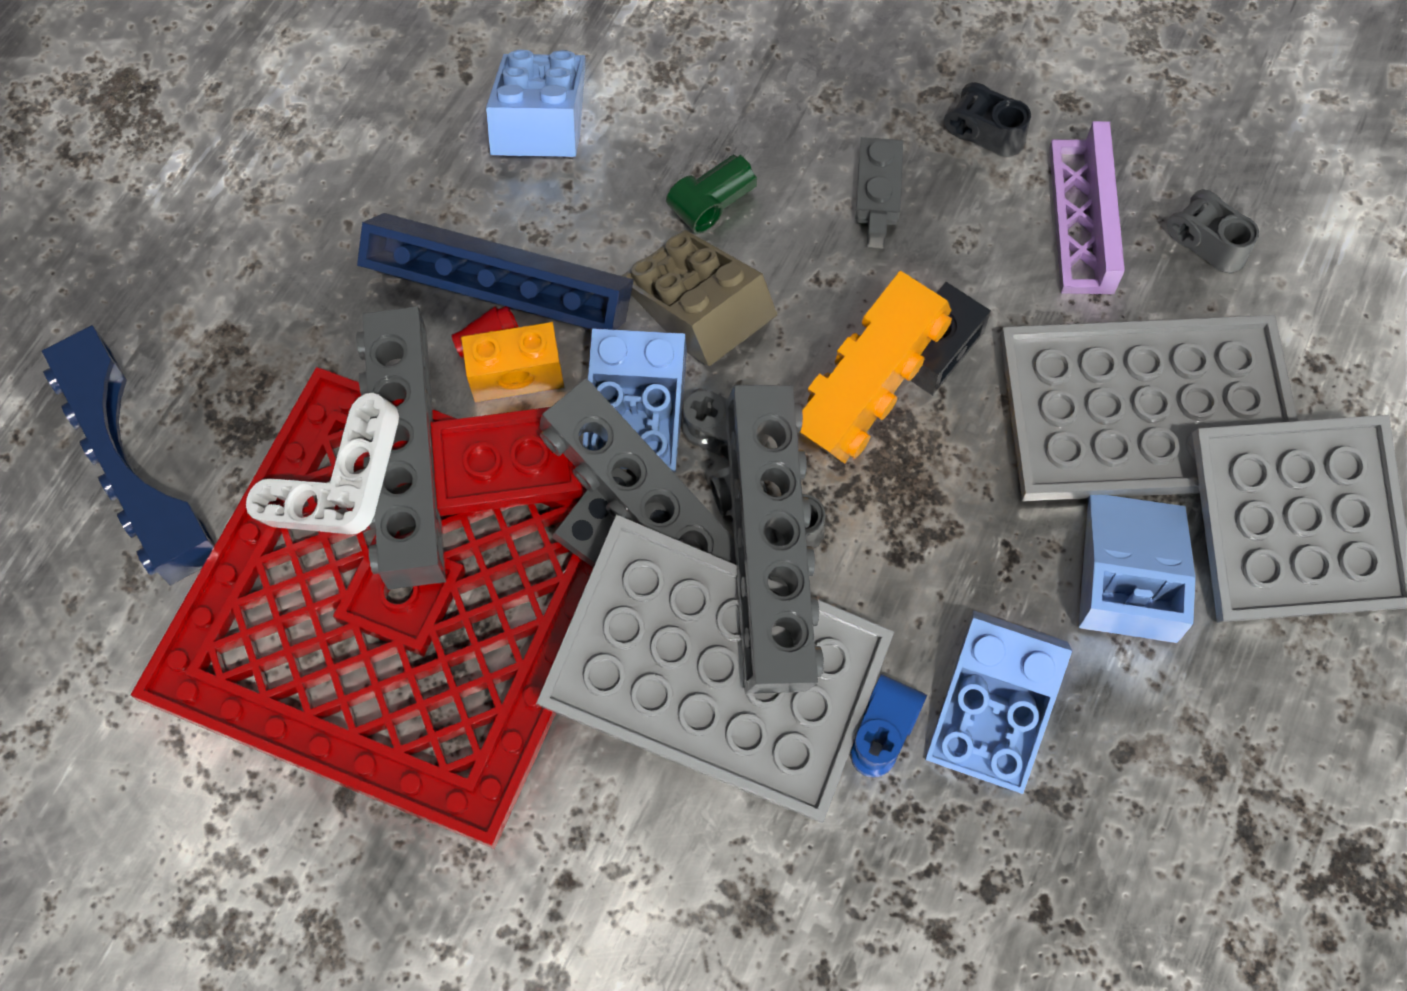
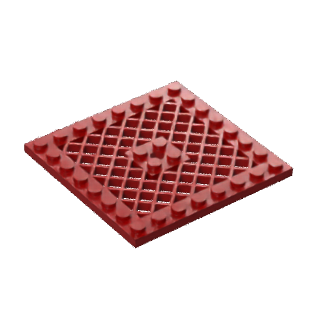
[130,367,593,850]

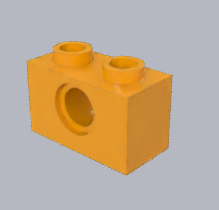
[461,322,565,402]

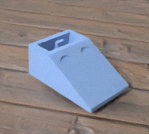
[486,50,586,157]
[583,329,687,472]
[1078,495,1195,643]
[925,610,1072,794]

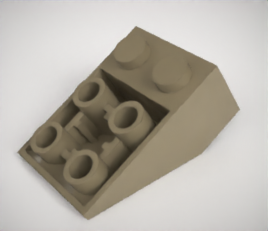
[622,230,778,367]

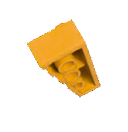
[799,270,952,464]

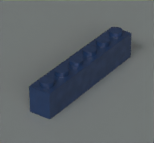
[357,213,634,330]

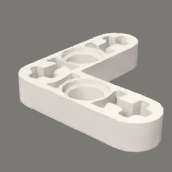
[246,393,399,534]

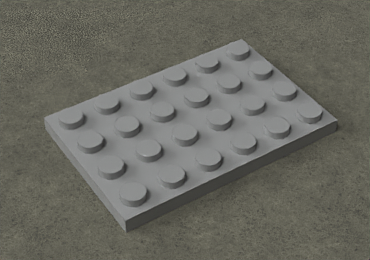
[1000,315,1298,501]
[536,515,894,822]

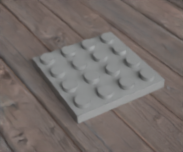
[1192,415,1407,623]

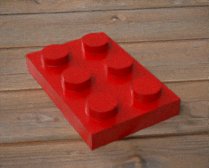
[430,407,583,516]

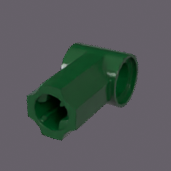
[666,154,757,234]

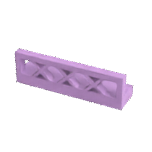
[1049,121,1125,294]

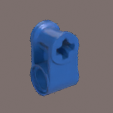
[850,674,927,778]

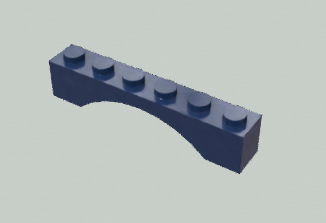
[42,325,215,586]

